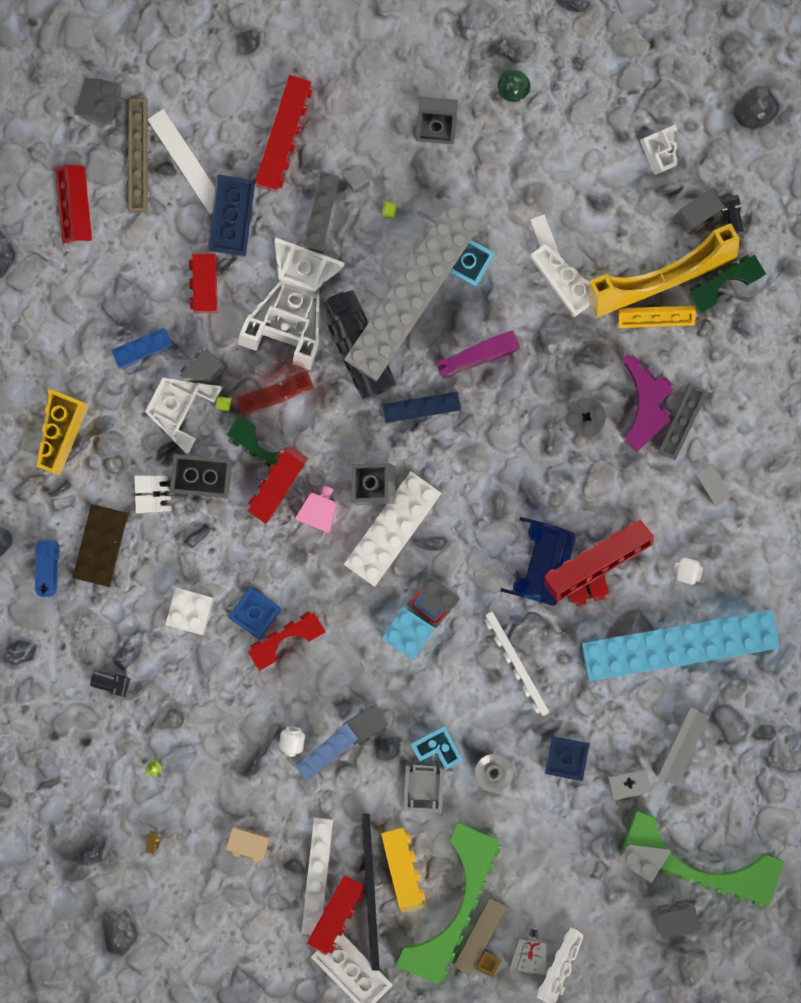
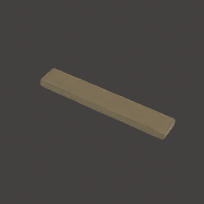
[128,98,148,213]

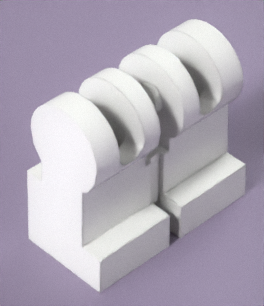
[135,476,172,514]

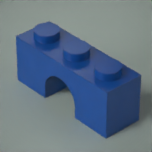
[111,328,174,370]

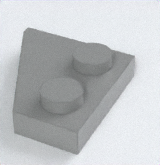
[618,844,671,882]

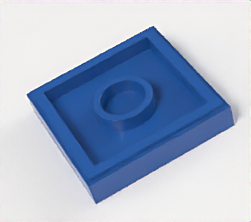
[228,586,282,640]

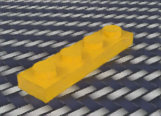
[618,306,696,328]

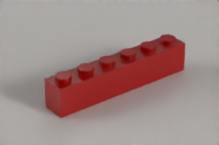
[255,74,314,193]
[544,519,654,602]

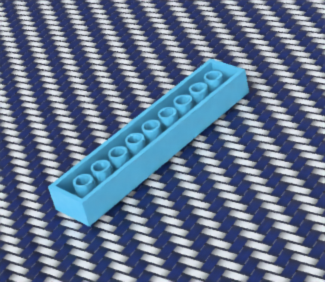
[581,610,780,681]

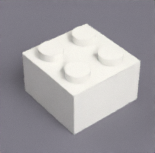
[165,588,214,635]

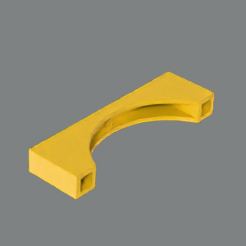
[589,224,739,318]

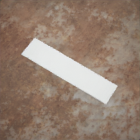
[530,214,560,256]

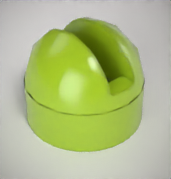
[145,760,162,777]

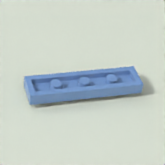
[295,724,358,782]

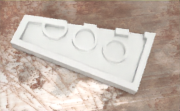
[529,244,591,318]
[537,927,584,1003]

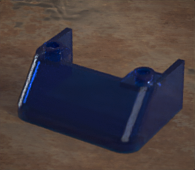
[500,517,575,606]

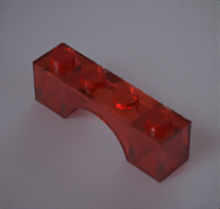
[235,370,315,418]

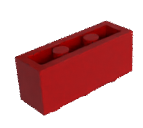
[189,254,218,314]

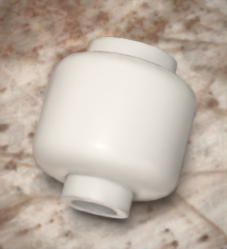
[673,558,703,585]
[279,727,305,757]

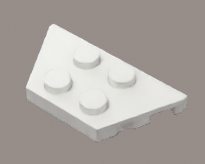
[275,238,345,293]

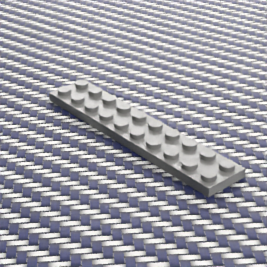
[344,201,482,381]

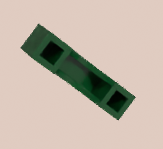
[687,255,766,315]
[227,416,288,467]

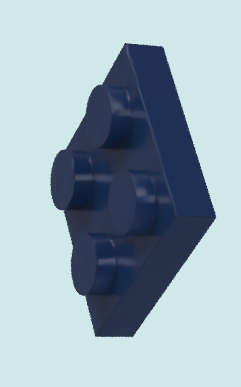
[544,736,590,781]

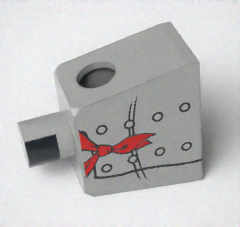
[509,927,547,975]

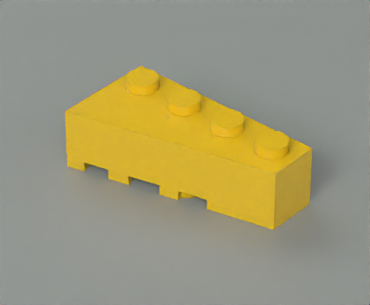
[381,828,425,913]

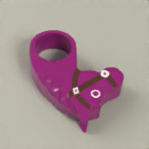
[435,330,521,380]

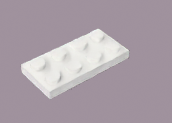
[311,934,393,1003]

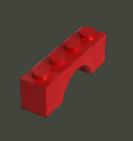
[248,611,326,671]

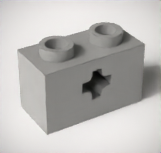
[607,766,651,800]

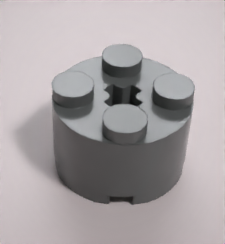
[566,398,606,438]

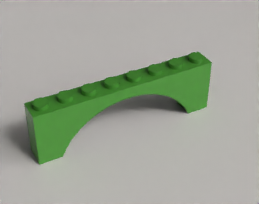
[620,810,784,907]
[396,821,502,985]

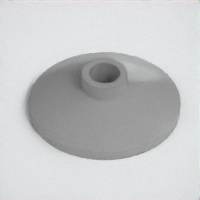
[475,754,514,793]

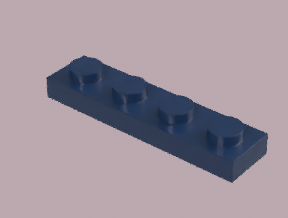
[382,391,461,424]

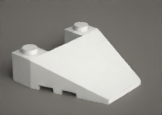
[238,281,320,370]

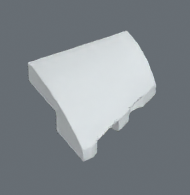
[640,124,677,175]

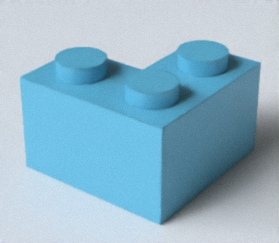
[411,725,463,769]

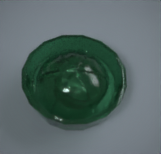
[497,69,531,103]

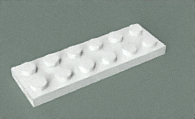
[344,471,442,587]

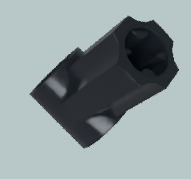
[719,195,744,233]
[90,670,131,697]

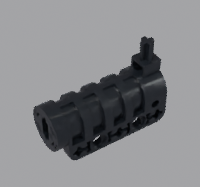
[319,290,397,401]

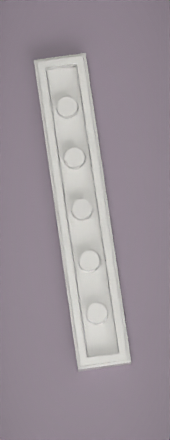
[147,109,215,215]

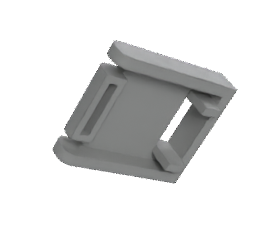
[403,764,444,813]

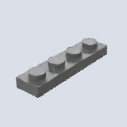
[658,383,708,461]

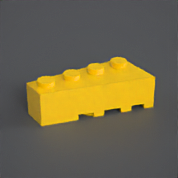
[37,389,89,476]

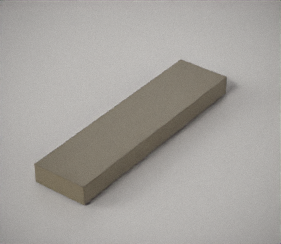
[453,898,507,976]

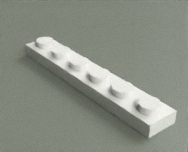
[484,611,549,716]
[301,817,333,935]

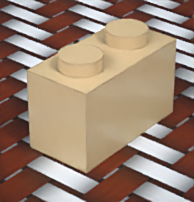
[226,826,270,863]

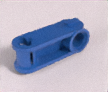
[35,540,60,597]

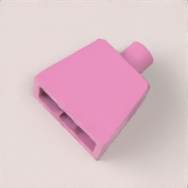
[295,485,337,533]

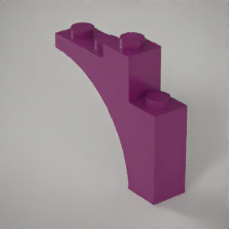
[621,354,674,453]

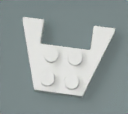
[145,378,222,454]

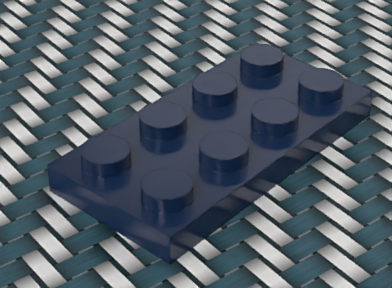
[207,174,255,257]

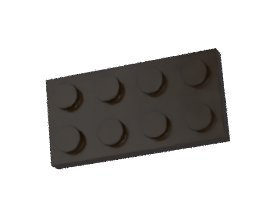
[72,504,129,587]

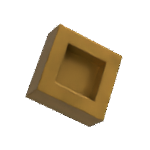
[146,832,161,854]
[475,951,501,978]

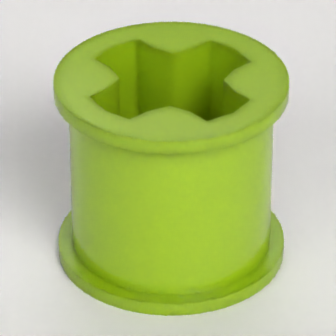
[380,202,398,219]
[216,395,232,412]

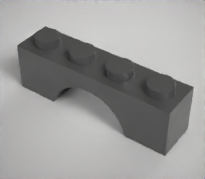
[304,172,340,253]

